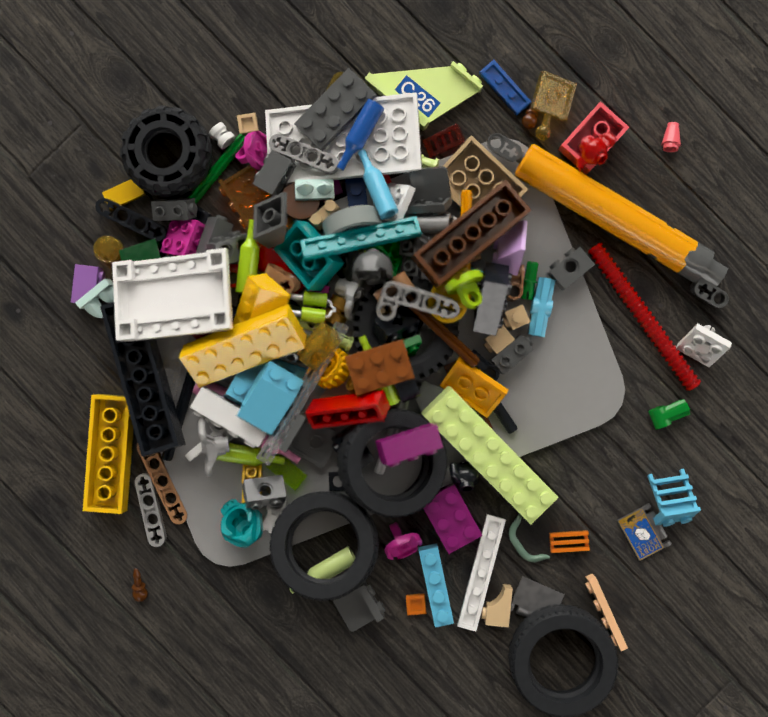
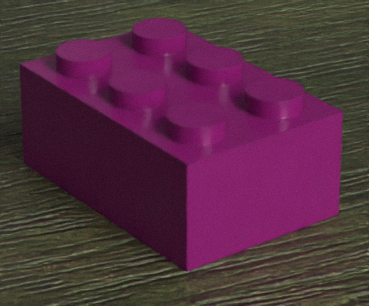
[423,483,483,554]

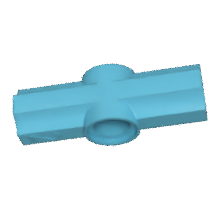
[528,277,555,337]

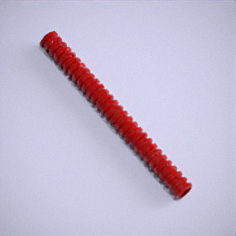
[587,242,701,391]

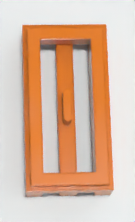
[549,530,590,553]

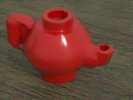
[576,132,616,171]

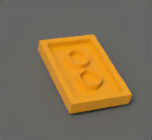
[439,357,508,418]

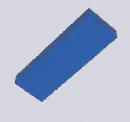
[479,59,531,116]

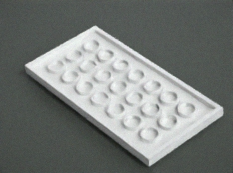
[265,92,422,185]

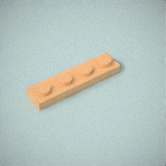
[585,574,628,651]

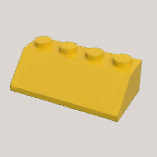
[233,273,291,325]

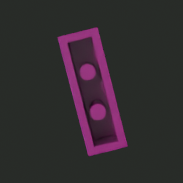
[375,423,443,467]

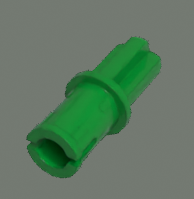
[521,261,539,300]

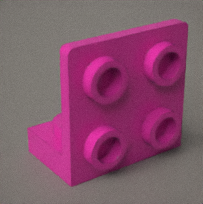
[160,219,205,256]

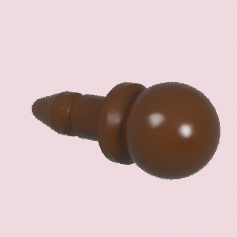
[522,95,540,129]
[132,568,148,602]

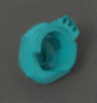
[220,499,263,548]

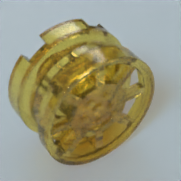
[93,236,124,264]

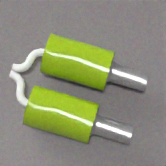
[290,291,336,324]

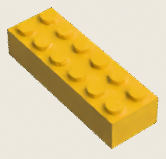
[179,304,306,388]
[83,394,134,514]

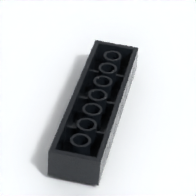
[100,302,186,457]

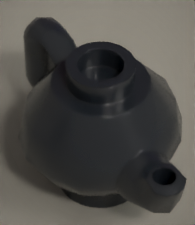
[449,461,479,492]

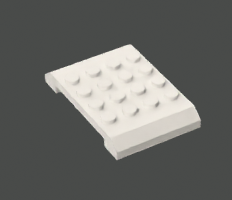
[112,248,233,341]

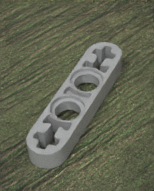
[269,134,339,174]
[135,473,167,547]

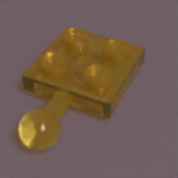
[530,70,577,141]

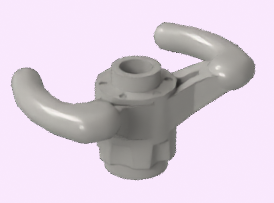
[335,278,371,321]
[198,419,230,477]

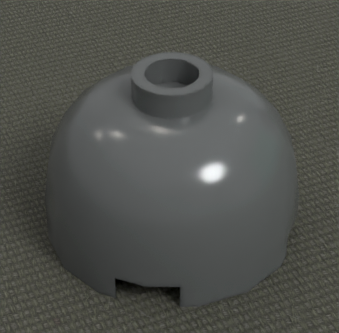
[353,249,392,284]

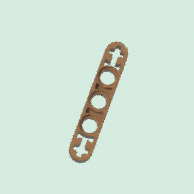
[137,443,187,524]

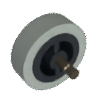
[322,205,383,255]

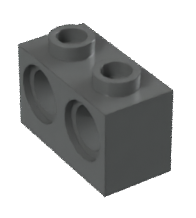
[206,230,247,264]

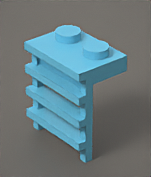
[648,469,701,527]

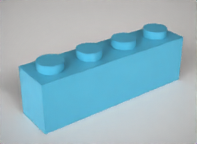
[418,543,454,627]

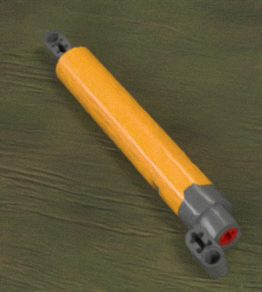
[487,133,729,308]

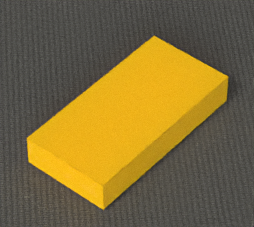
[102,179,146,211]

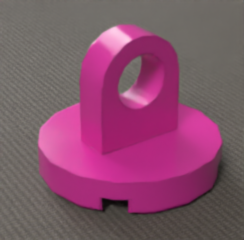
[235,131,267,170]
[384,522,422,560]

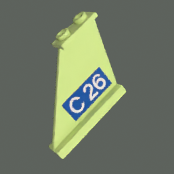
[364,61,483,131]

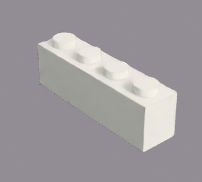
[190,386,267,448]

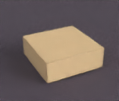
[237,113,259,135]

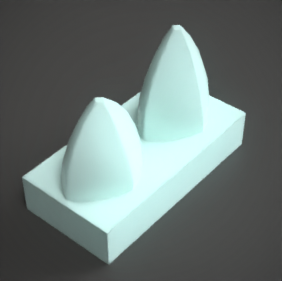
[294,179,335,201]
[75,279,114,318]

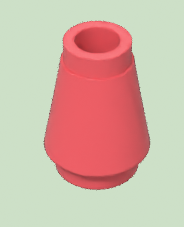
[661,122,681,153]

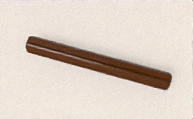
[406,294,480,368]

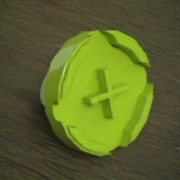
[445,269,484,309]

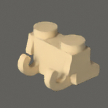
[308,199,341,231]

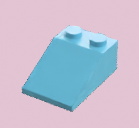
[223,359,275,406]
[236,361,304,435]

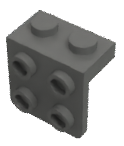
[408,166,452,216]
[333,581,386,632]

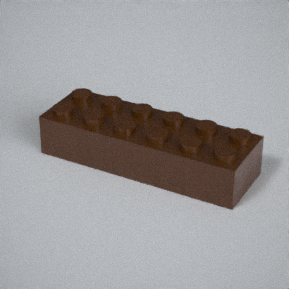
[411,180,532,289]

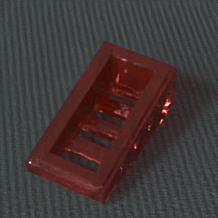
[422,123,466,158]

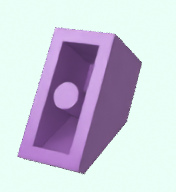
[71,264,105,303]

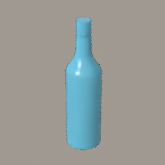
[358,149,399,219]

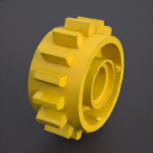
[312,347,350,390]

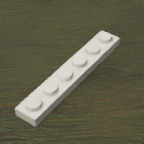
[457,514,506,632]

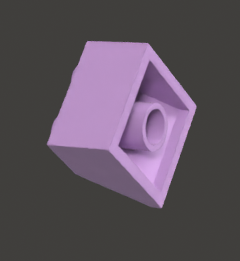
[492,220,527,276]

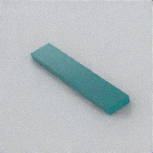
[300,216,422,261]

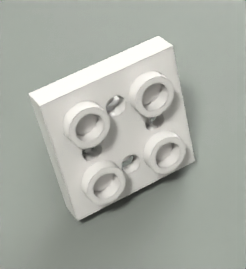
[382,183,416,222]
[676,323,732,367]

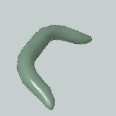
[509,513,550,562]

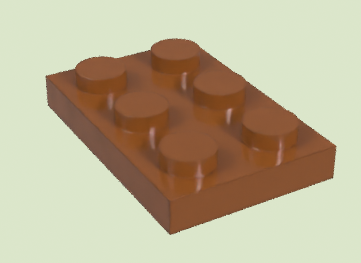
[345,339,414,395]

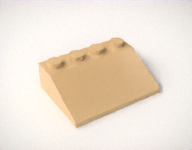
[443,135,529,207]

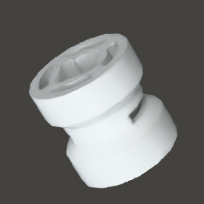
[208,122,235,149]

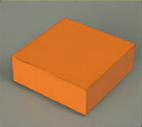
[406,593,426,616]

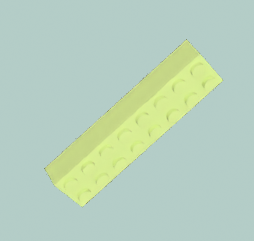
[421,385,559,524]

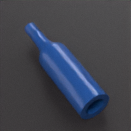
[337,99,384,171]

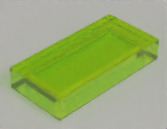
[266,454,308,491]

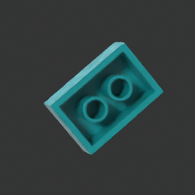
[274,220,345,291]

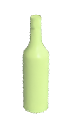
[289,546,356,594]

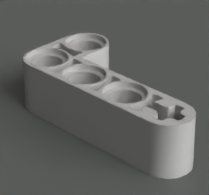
[376,281,460,321]

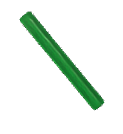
[187,134,245,204]

